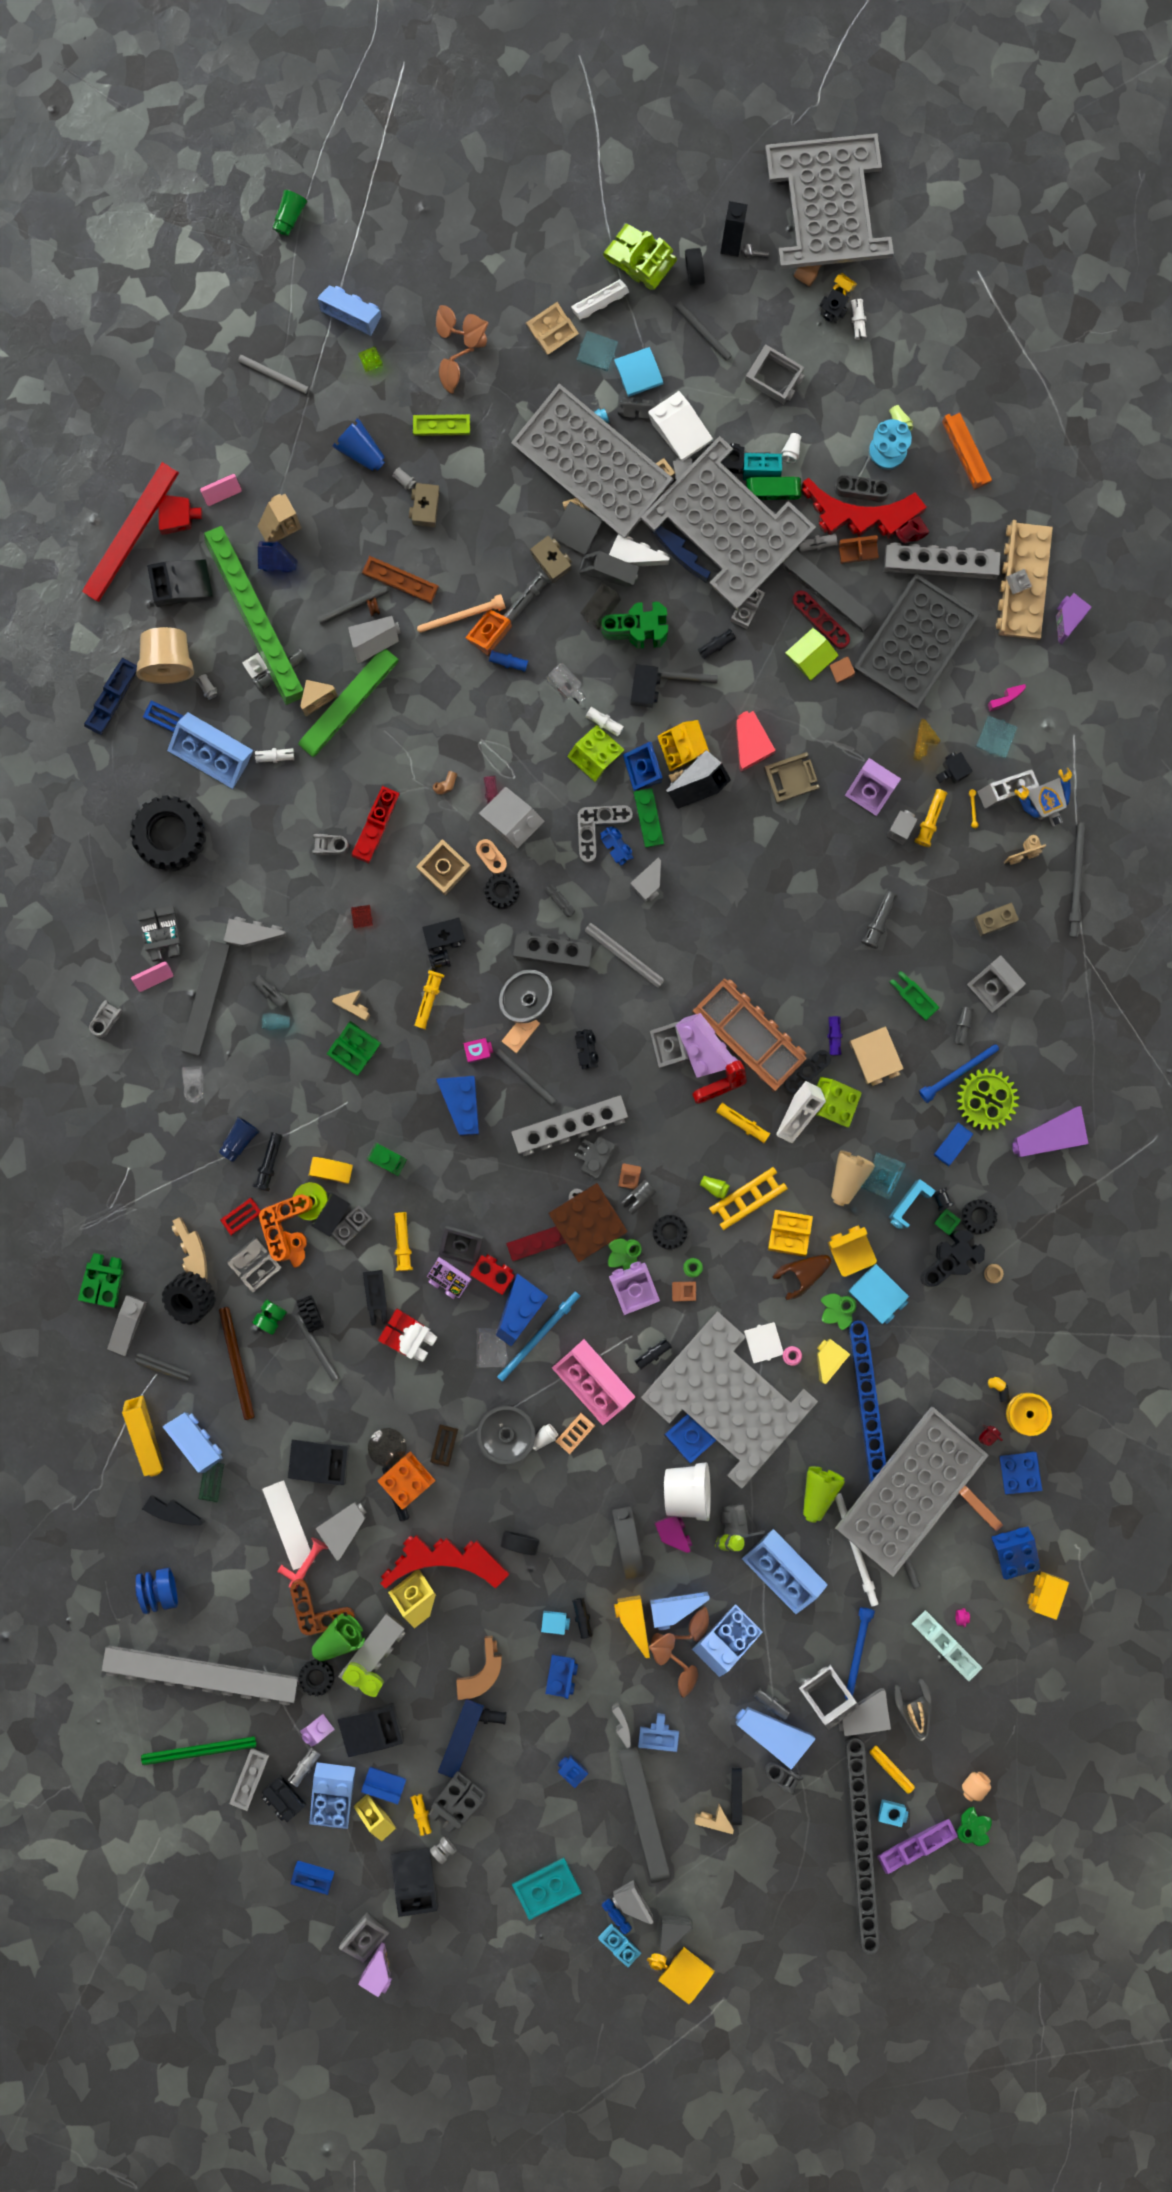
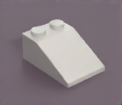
[648,391,713,462]

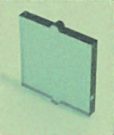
[577,331,618,371]
[976,716,1017,758]

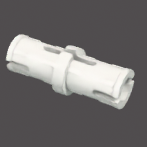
[851,299,867,340]
[585,707,624,737]
[255,748,295,763]

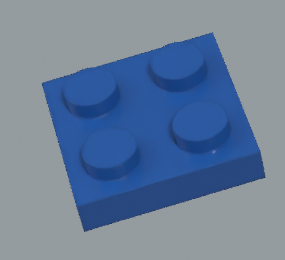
[664,1414,716,1464]

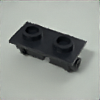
[575,1029,599,1070]

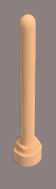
[417,594,506,633]

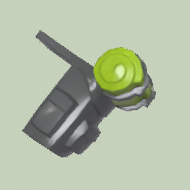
[715,1504,765,1552]

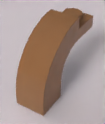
[456,1636,502,1700]

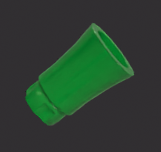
[272,190,308,236]

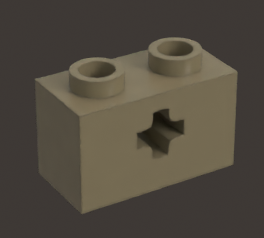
[409,483,440,527]
[530,536,572,583]
[973,903,1019,937]

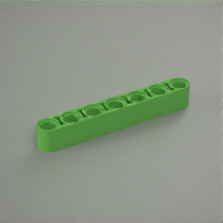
[298,649,399,757]

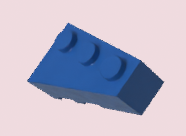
[436,1076,479,1136]
[496,1273,548,1346]

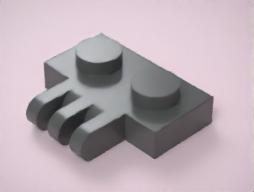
[574,1136,615,1179]

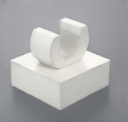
[242,653,267,679]

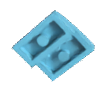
[614,347,664,397]

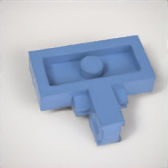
[638,1713,679,1752]

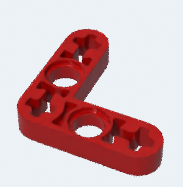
[692,1060,747,1104]

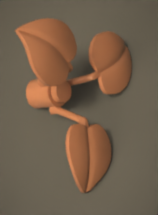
[436,305,488,393]
[649,1606,709,1698]

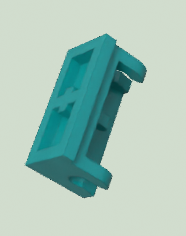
[743,453,782,480]

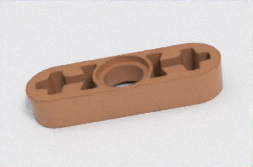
[959,1486,1003,1532]

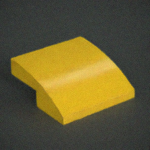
[768,1210,813,1257]
[658,1947,715,2004]

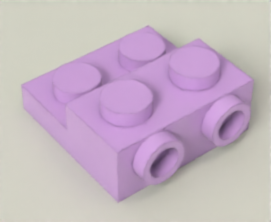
[609,1262,660,1315]

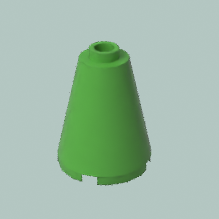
[312,1614,365,1662]

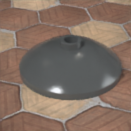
[499,970,554,1023]
[477,1406,535,1464]

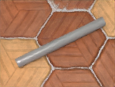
[238,355,309,394]

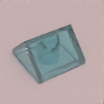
[861,1153,906,1200]

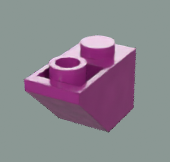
[654,1516,693,1553]

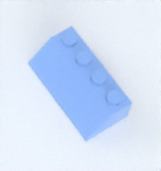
[167,712,253,789]
[742,1529,828,1614]

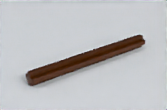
[219,1307,254,1420]

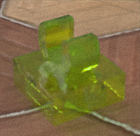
[358,346,383,372]

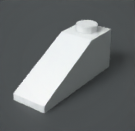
[777,1081,826,1143]

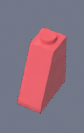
[736,711,776,772]

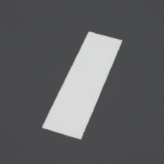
[262,1480,315,1570]

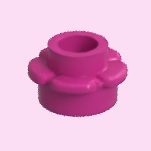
[955,1608,970,1628]

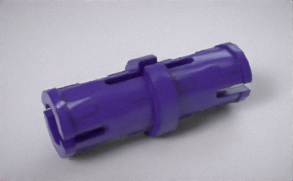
[827,1016,843,1056]

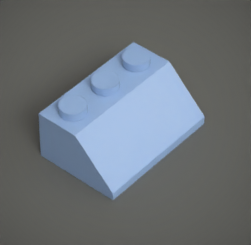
[318,285,381,336]
[163,1412,223,1473]

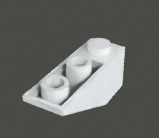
[609,535,670,567]

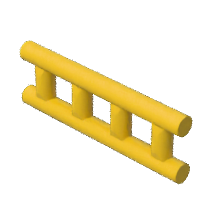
[709,1167,788,1231]

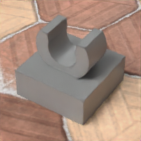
[1006,569,1032,594]

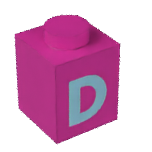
[463,1038,493,1063]

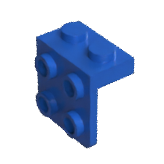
[991,1526,1040,1580]

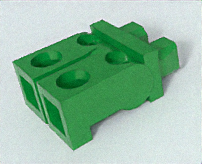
[78,1253,124,1308]

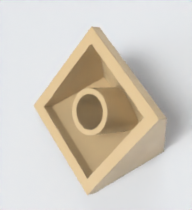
[300,680,338,716]

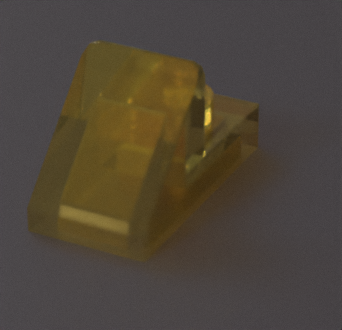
[913,719,941,761]

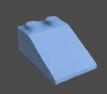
[650,1592,709,1630]

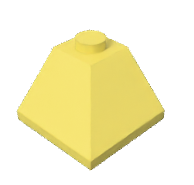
[817,1339,850,1384]
[388,1569,436,1628]

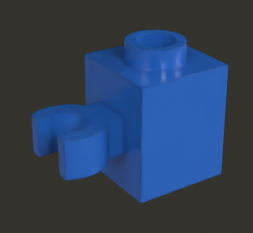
[558,1755,588,1788]

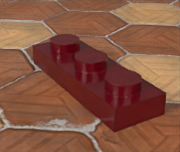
[506,1226,566,1262]

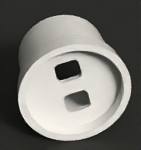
[664,1462,711,1521]

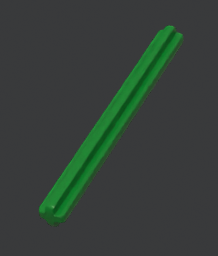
[141,1736,257,1765]

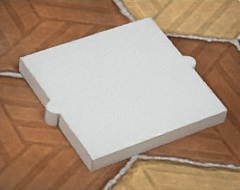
[744,1322,783,1363]

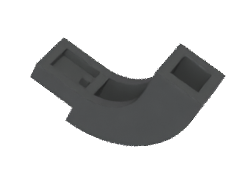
[612,1506,645,1579]

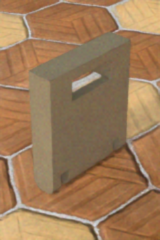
[764,752,820,803]

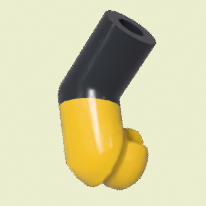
[988,1377,1010,1402]

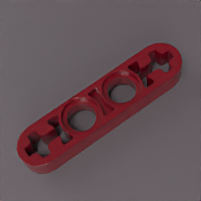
[792,590,850,649]

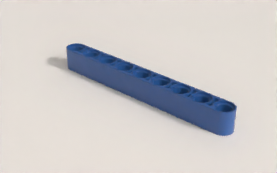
[849,1321,886,1483]

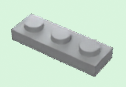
[229,1748,269,1811]

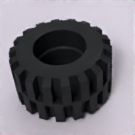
[162,1271,216,1325]

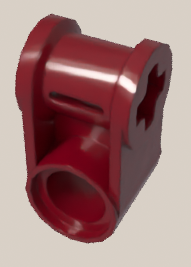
[896,516,930,544]

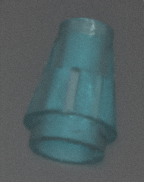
[262,1012,290,1031]

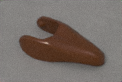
[772,1255,831,1300]

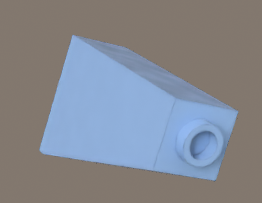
[735,1707,816,1769]

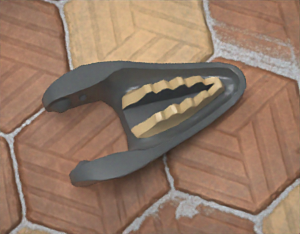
[895,1679,931,1741]

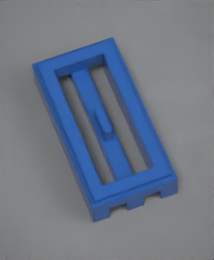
[143,700,183,733]

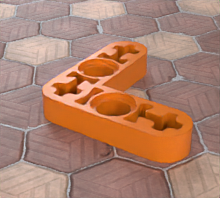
[259,1194,313,1262]

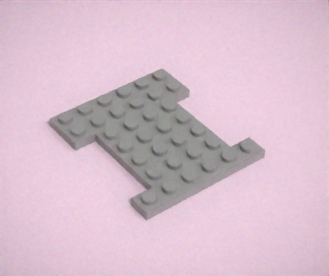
[765,133,894,269]
[641,436,816,610]
[640,1311,818,1489]

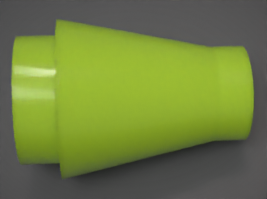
[700,1176,730,1199]

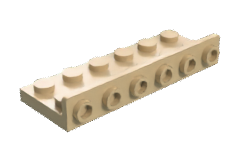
[996,520,1053,640]

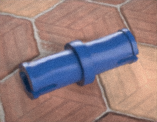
[489,650,528,672]

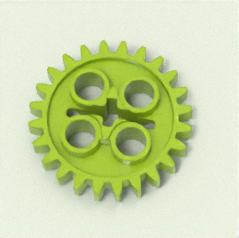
[956,1068,1019,1131]

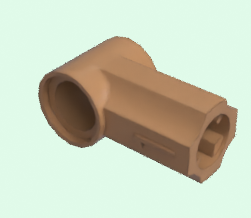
[794,265,822,287]

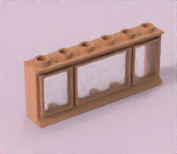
[692,978,807,1092]

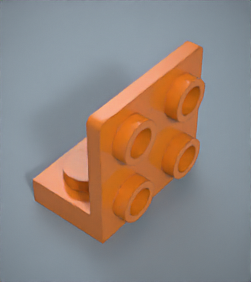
[378,1451,436,1509]

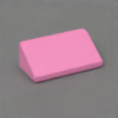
[200,474,242,506]
[131,961,173,992]

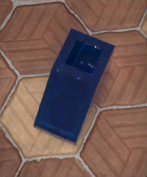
[258,541,298,572]

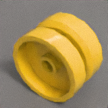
[1006,1393,1052,1436]

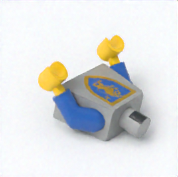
[1014,768,1072,827]

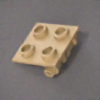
[1004,835,1046,865]

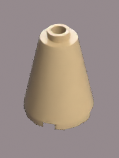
[831,1150,875,1206]

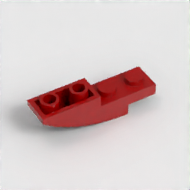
[352,786,400,864]

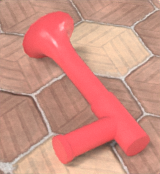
[277,1538,329,1590]

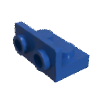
[545,1654,578,1699]

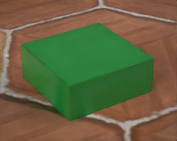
[933,1209,961,1235]

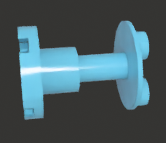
[869,419,912,470]

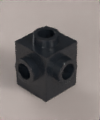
[820,289,849,323]

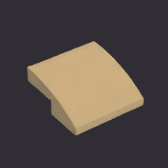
[525,302,579,355]

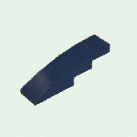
[650,526,711,583]
[84,658,137,735]
[438,1699,484,1778]

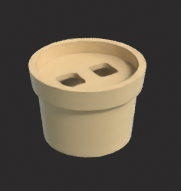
[136,627,194,684]

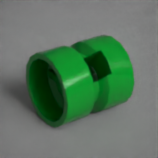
[252,1299,287,1335]

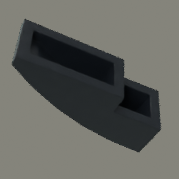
[142,1495,205,1525]

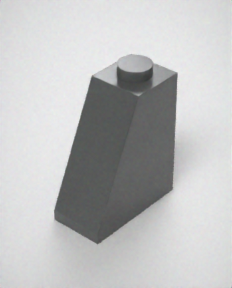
[579,551,639,587]

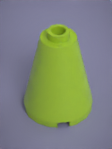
[803,1466,845,1523]

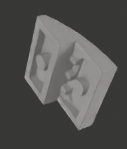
[612,1702,631,1749]

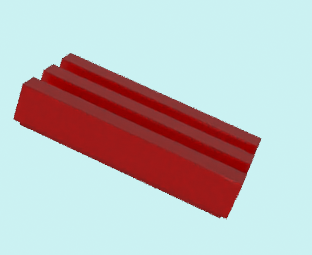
[220,1197,261,1236]

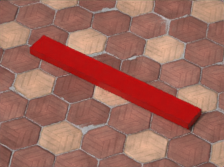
[82,462,179,602]

